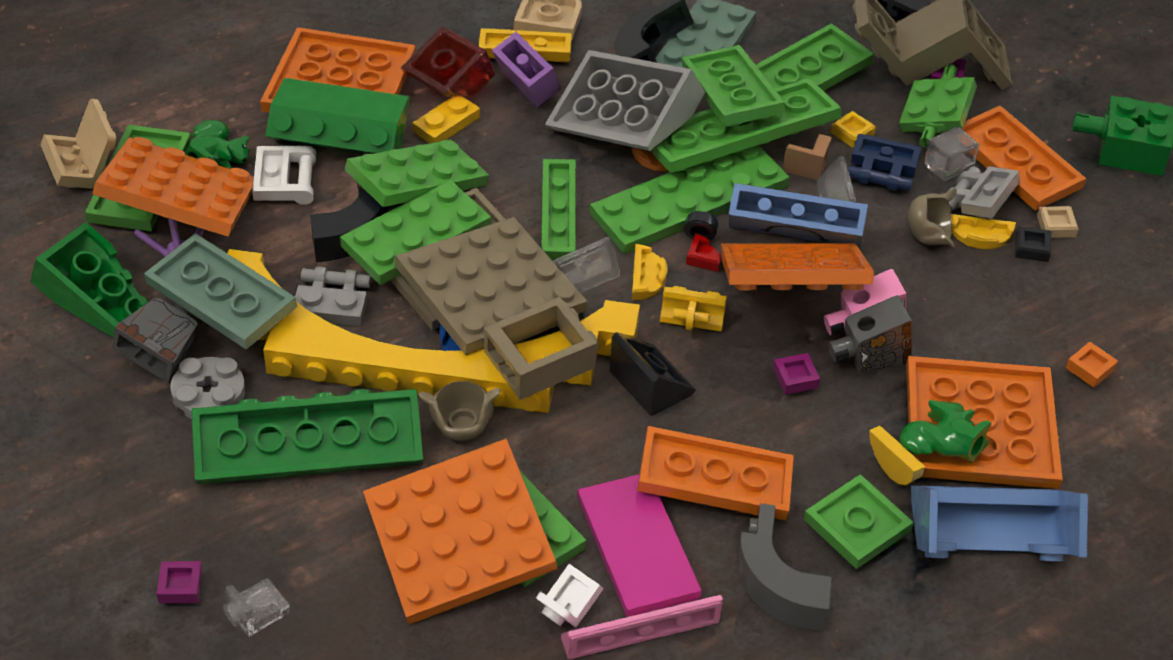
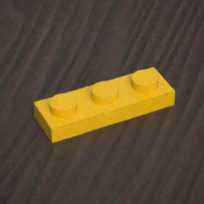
[478,28,572,62]

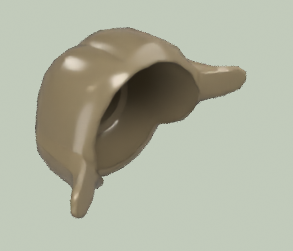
[908,188,957,248]
[419,381,501,441]

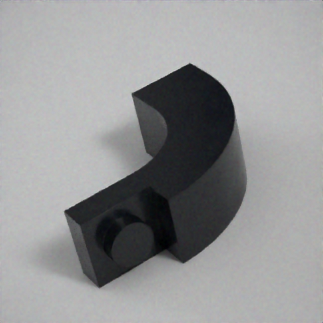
[614,0,694,63]
[310,182,388,263]

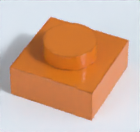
[1066,342,1118,388]

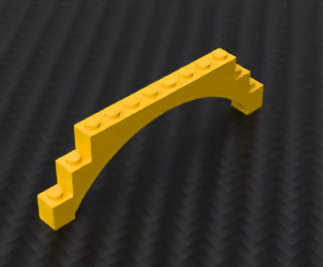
[227,249,640,413]

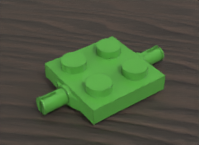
[899,65,977,148]

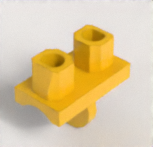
[660,286,727,331]

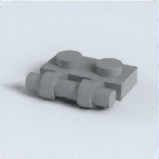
[947,166,1020,218]
[295,266,371,326]

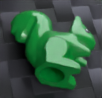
[185,119,249,169]
[899,400,991,462]

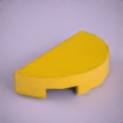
[950,214,1016,249]
[632,244,668,300]
[869,426,925,485]

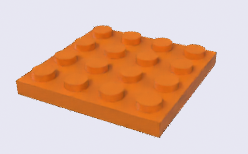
[260,27,416,113]
[92,137,254,237]
[721,243,874,290]
[906,356,1063,489]
[363,438,558,625]

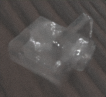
[223,577,290,637]

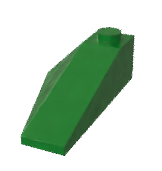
[30,222,148,337]

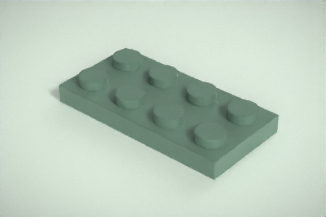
[655,0,756,67]
[144,233,297,349]

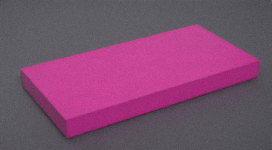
[577,474,702,617]

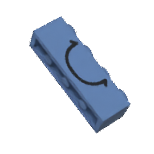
[728,183,868,249]

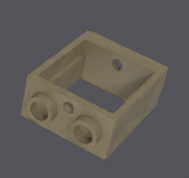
[484,297,599,400]

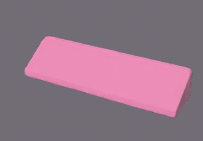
[561,595,723,659]

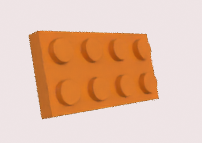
[951,106,1086,211]
[637,426,794,521]

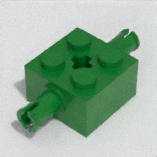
[1072,95,1173,176]

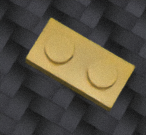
[412,94,480,144]

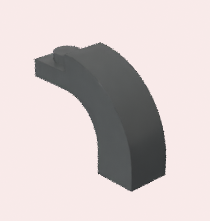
[737,503,832,632]

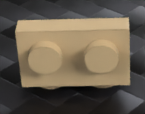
[40,99,116,189]

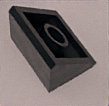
[610,332,696,416]

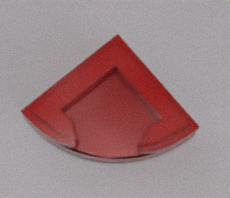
[686,234,720,272]

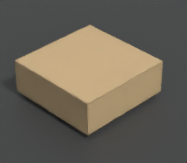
[1037,206,1079,238]

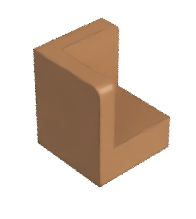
[783,134,832,181]

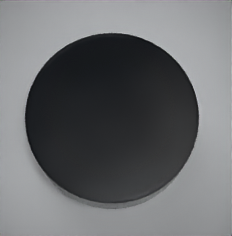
[684,211,719,241]

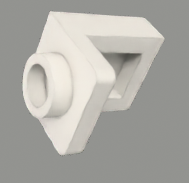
[536,564,603,627]

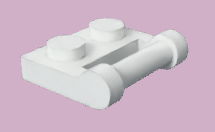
[253,146,317,205]

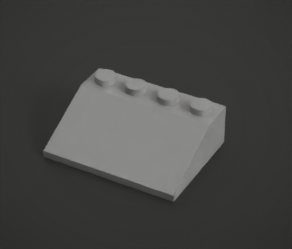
[545,50,705,151]

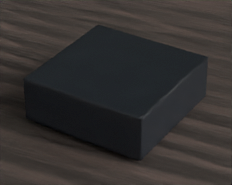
[1015,226,1051,262]

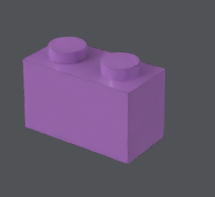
[492,32,561,107]

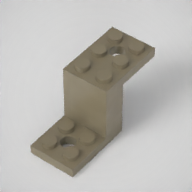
[852,0,1013,90]

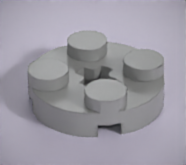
[170,357,245,419]

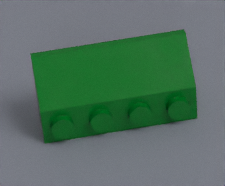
[265,78,410,155]

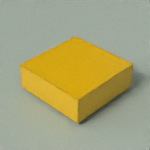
[830,111,876,149]

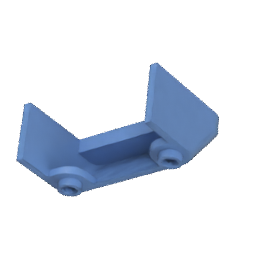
[911,486,1088,561]

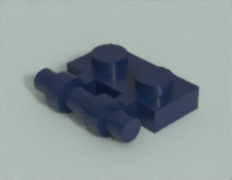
[846,133,921,192]

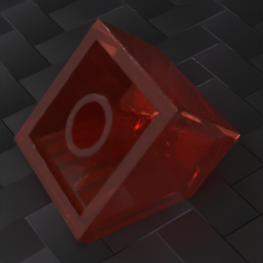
[401,26,496,97]

